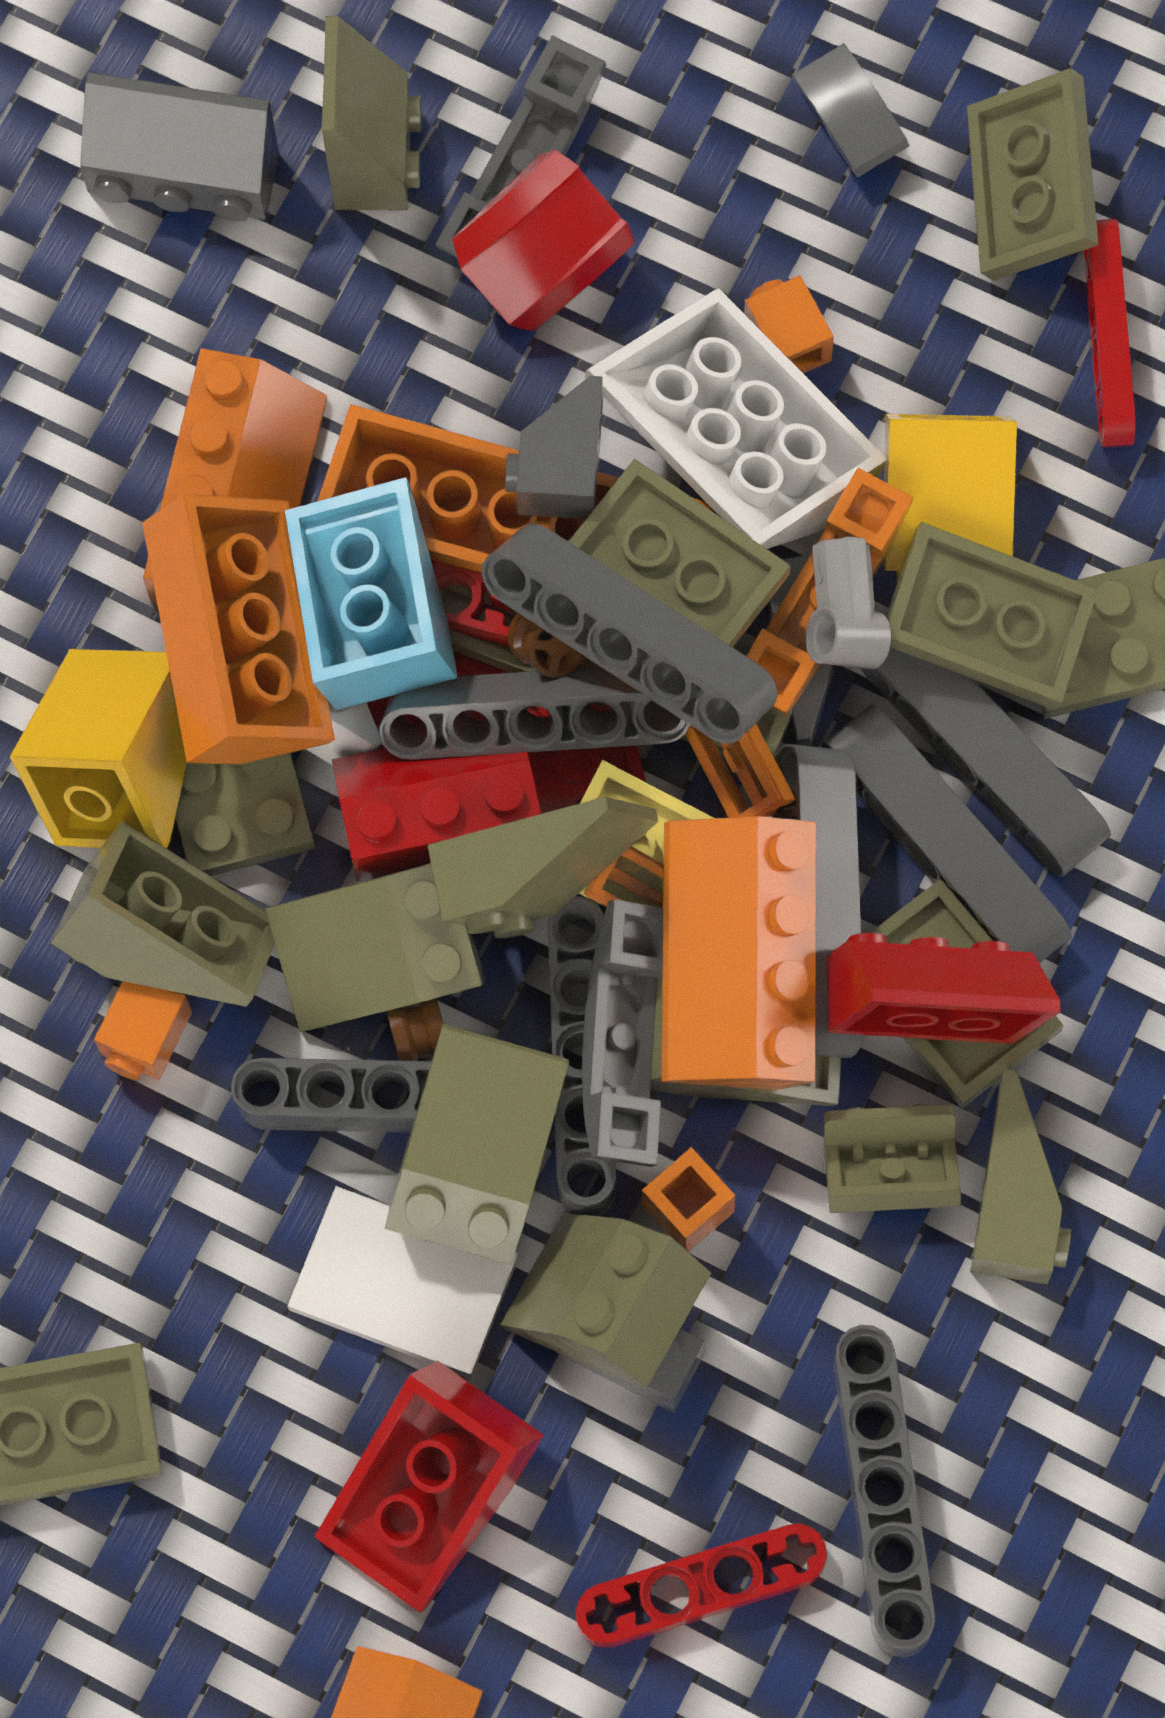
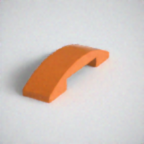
[746,468,913,716]

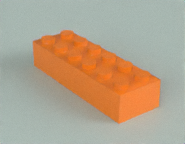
[317,404,715,573]

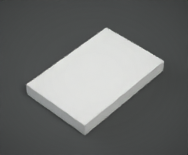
[288,1186,519,1379]

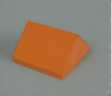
[331,1646,483,1718]

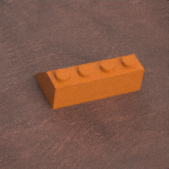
[143,348,327,605]
[142,494,335,764]
[662,816,816,1090]

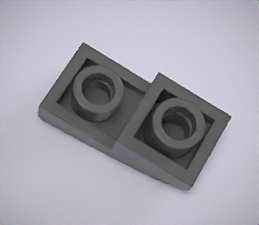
[792,43,910,177]

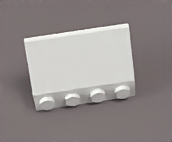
[584,288,888,549]

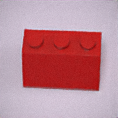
[331,748,541,882]
[826,933,1060,1044]

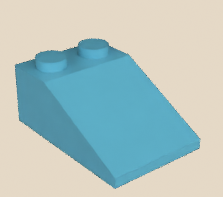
[285,477,457,710]

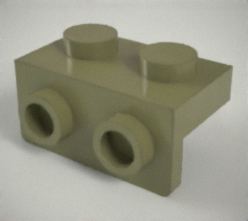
[824,1104,961,1213]

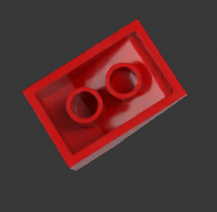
[314,1361,544,1613]

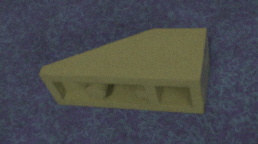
[970,1069,1071,1285]

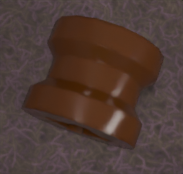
[508,613,584,678]
[386,998,444,1061]

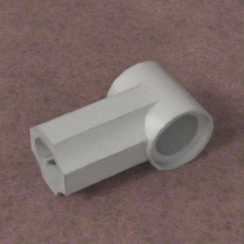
[806,537,891,669]

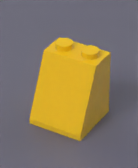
[883,414,1017,582]
[10,649,187,849]

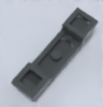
[436,35,606,258]
[582,899,663,1167]

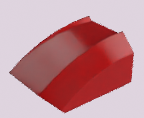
[452,150,635,332]

